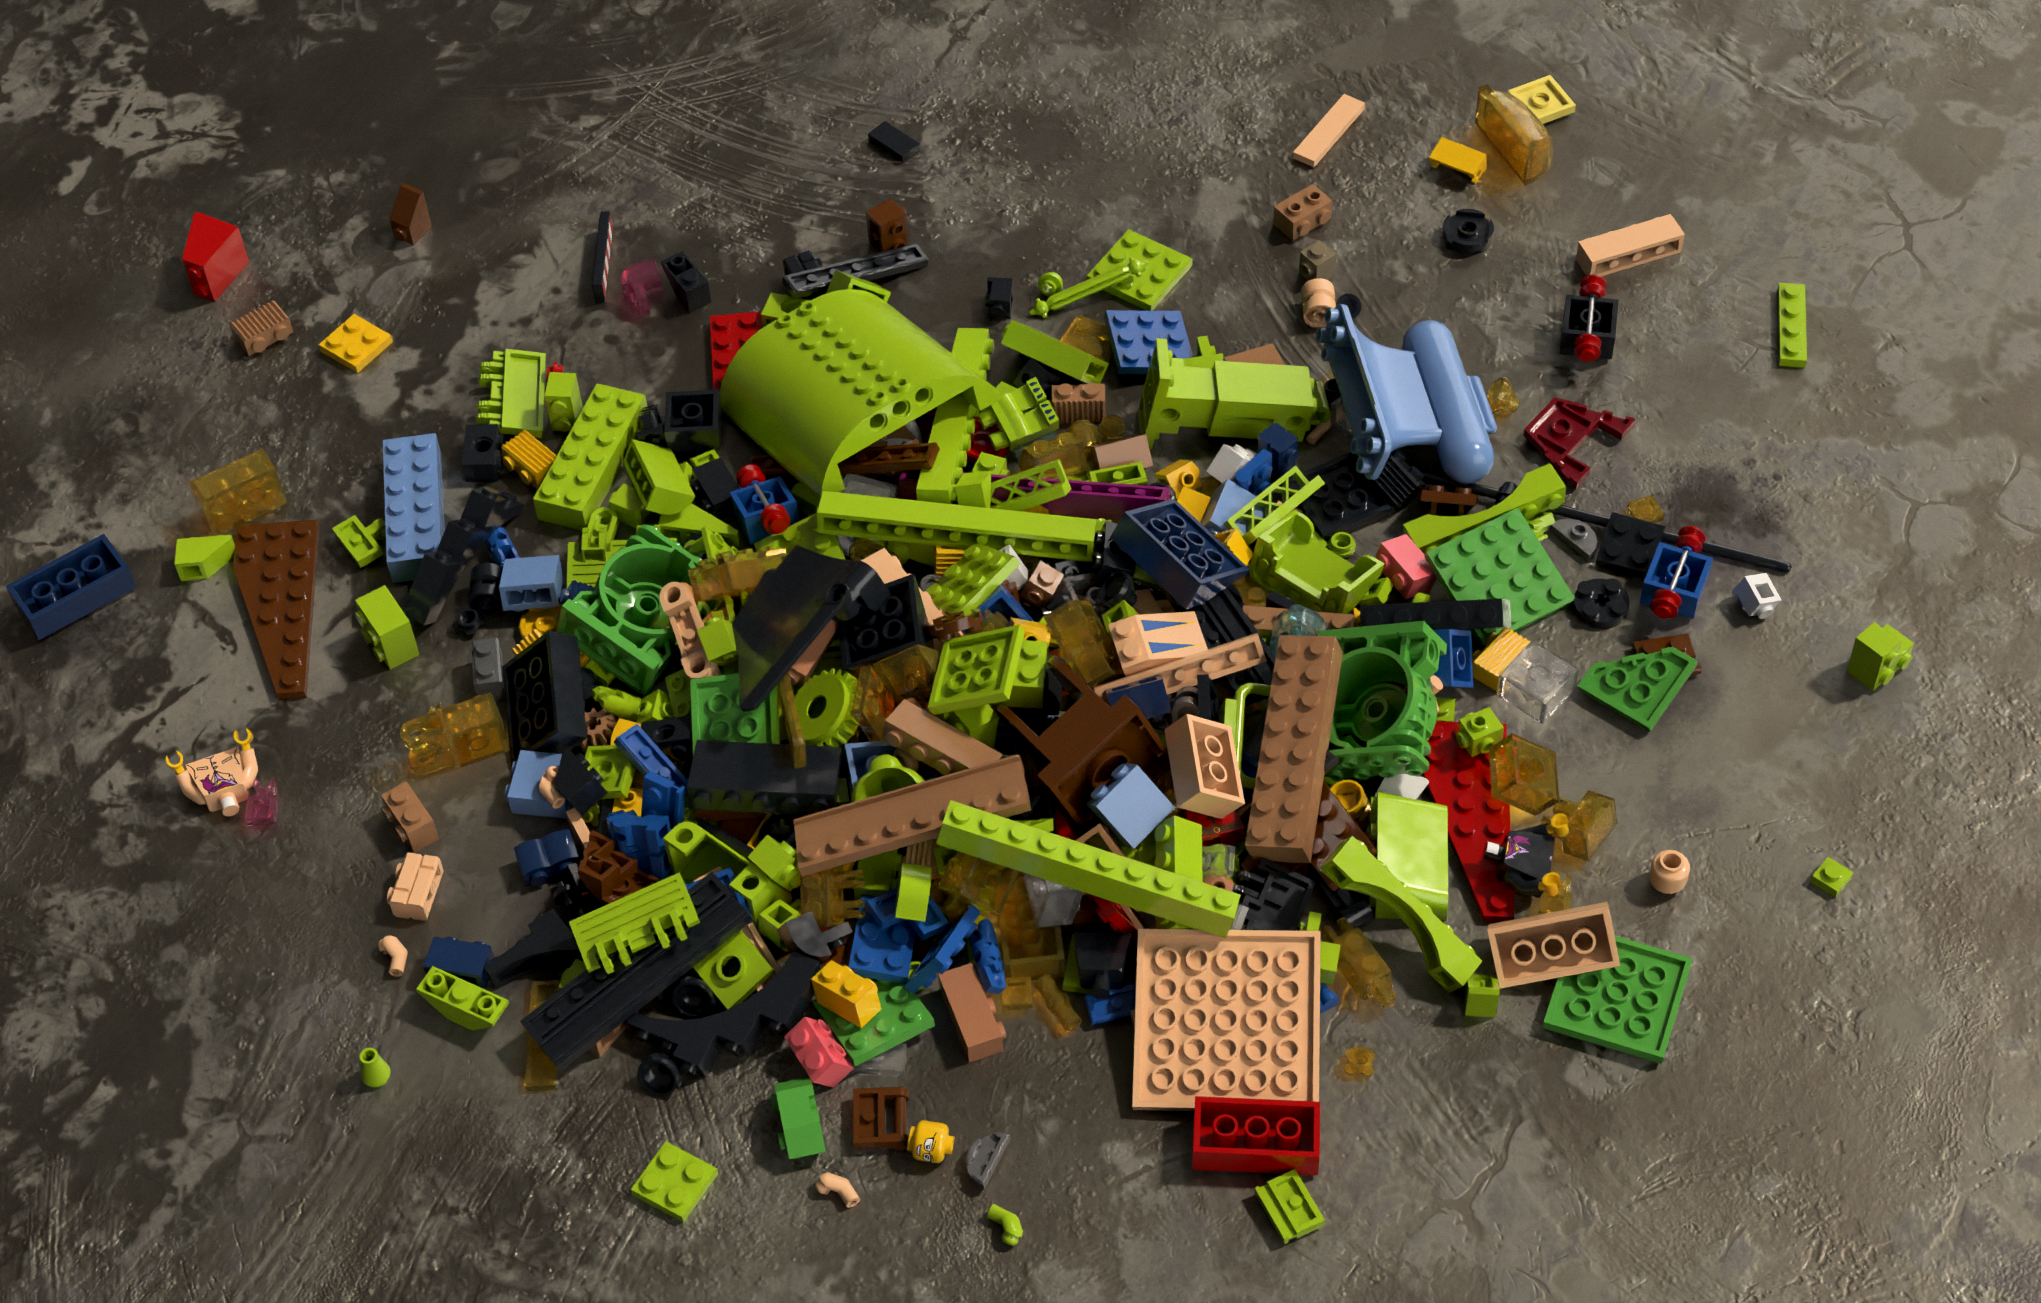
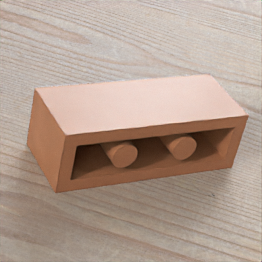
[938,963,1007,1063]

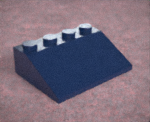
[1110,499,1250,609]

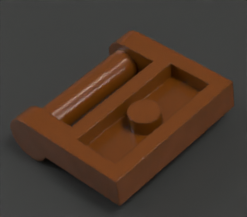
[853,1087,909,1150]

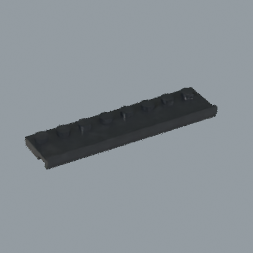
[1154,580,1276,707]
[520,872,752,1071]

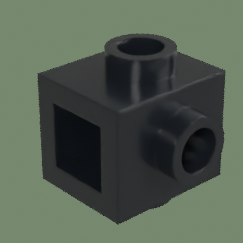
[1013,358,1061,398]

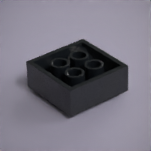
[838,574,936,686]

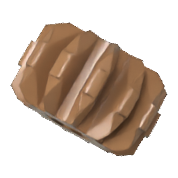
[576,707,616,754]

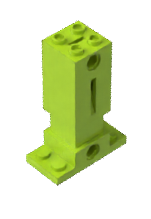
[1138,338,1317,450]

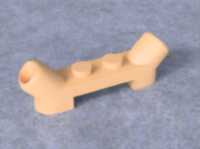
[659,582,722,679]

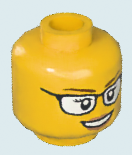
[907,1120,954,1163]

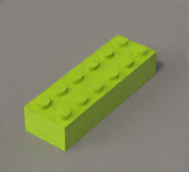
[533,383,647,531]

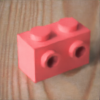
[1375,534,1436,599]
[784,1017,854,1088]

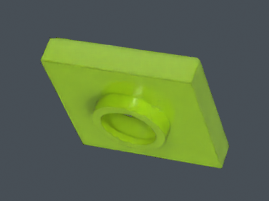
[693,930,775,1009]

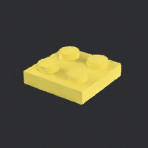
[1507,75,1576,128]

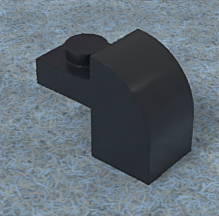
[777,911,853,963]

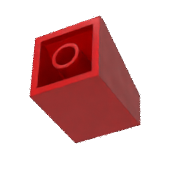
[182,212,249,302]

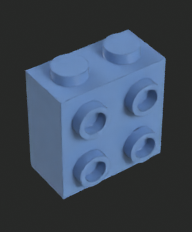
[1201,479,1272,551]
[499,555,563,612]
[505,750,571,819]
[1086,763,1175,849]

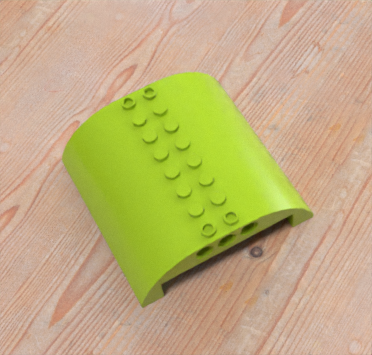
[719,289,1002,499]

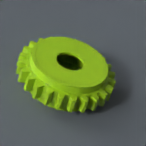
[786,668,866,747]

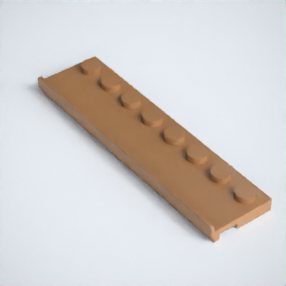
[793,755,1031,876]

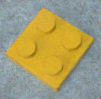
[318,314,393,373]

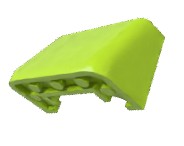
[1249,509,1385,614]

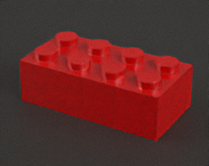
[1193,1096,1320,1175]

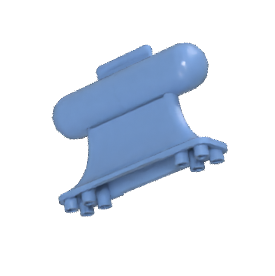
[1316,304,1497,484]

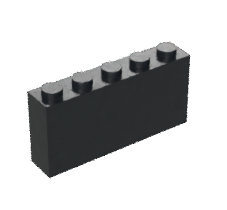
[1360,599,1511,630]
[687,740,842,815]

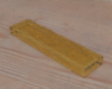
[777,672,806,768]
[525,980,561,1091]

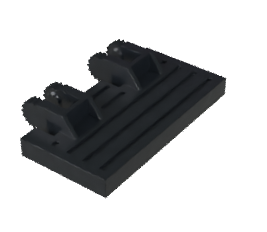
[1232,857,1316,931]

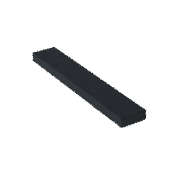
[782,244,929,299]

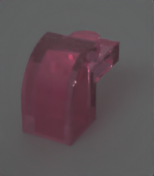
[620,257,664,317]

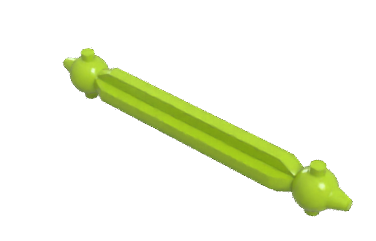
[1029,257,1148,319]

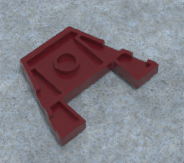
[1523,397,1636,489]

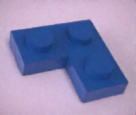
[866,887,949,941]

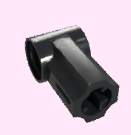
[1319,880,1373,932]

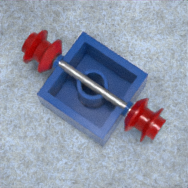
[729,464,800,545]
[1640,526,1713,619]

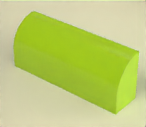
[623,439,695,514]

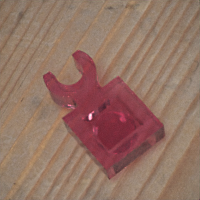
[245,778,279,826]

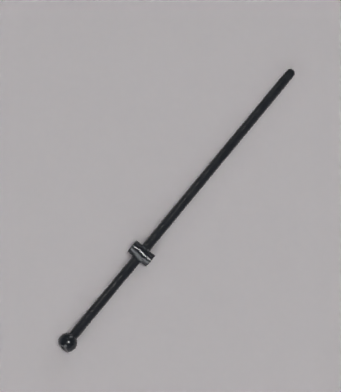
[1418,469,1792,573]

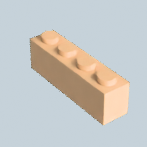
[1576,214,1685,276]

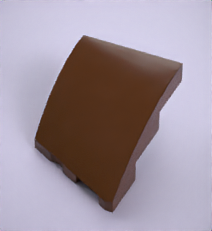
[578,830,661,905]

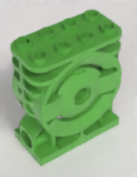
[556,524,729,697]
[1318,621,1447,781]

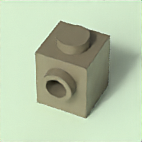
[1299,240,1336,281]

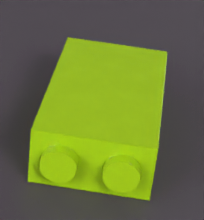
[1001,320,1109,384]

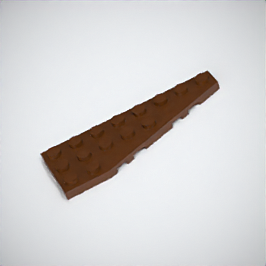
[233,519,320,700]

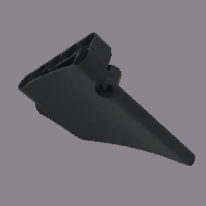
[732,545,891,712]

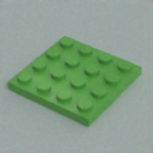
[1424,508,1575,649]
[1542,936,1693,1064]

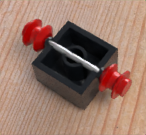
[1559,274,1619,362]

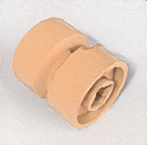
[1301,278,1336,328]

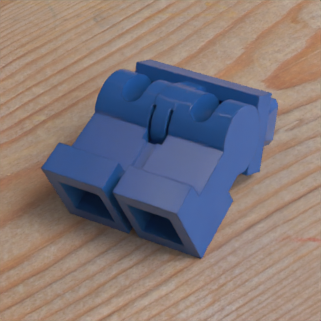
[606,810,671,880]

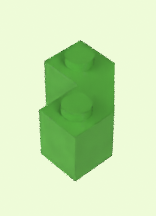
[770,1077,826,1159]

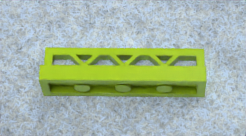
[990,459,1071,511]
[1223,465,1325,546]

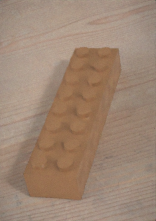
[1245,635,1343,863]

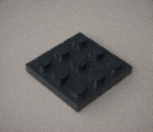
[1288,452,1395,541]

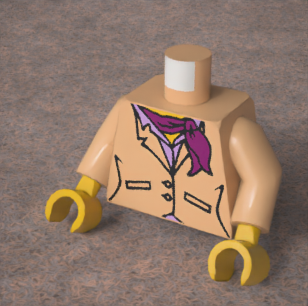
[166,728,258,816]

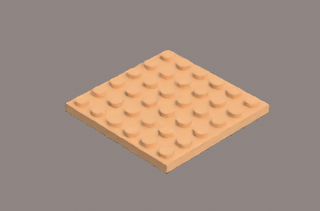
[1132,929,1321,1111]

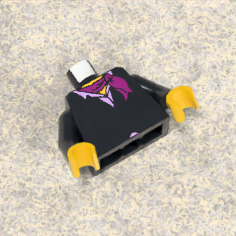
[1482,813,1569,898]

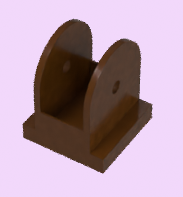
[995,656,1171,834]

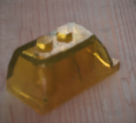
[1475,84,1553,186]

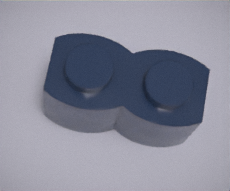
[514,829,580,886]

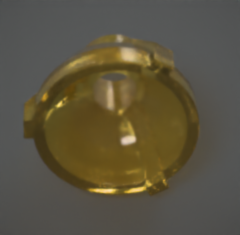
[1486,377,1520,414]

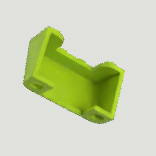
[1369,791,1448,920]
[663,821,792,936]

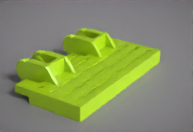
[476,349,546,438]
[567,525,677,588]
[569,872,700,974]

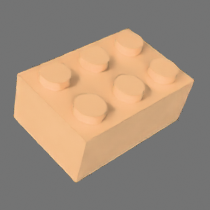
[1164,714,1245,819]

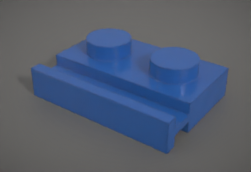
[641,771,686,830]

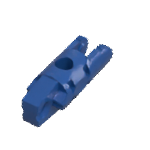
[484,525,520,568]
[969,918,1006,994]

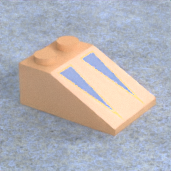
[1108,611,1208,677]

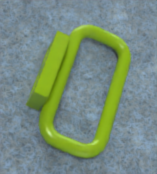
[1218,683,1271,789]

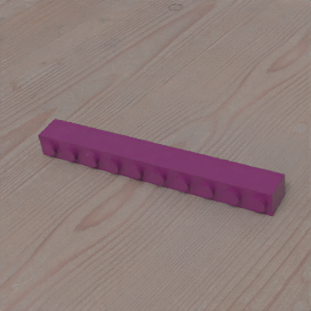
[898,470,1170,524]

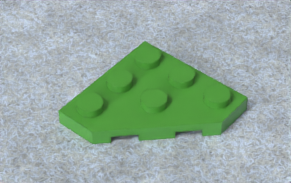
[1577,647,1698,732]

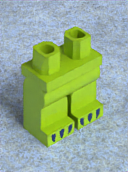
[978,377,1059,451]

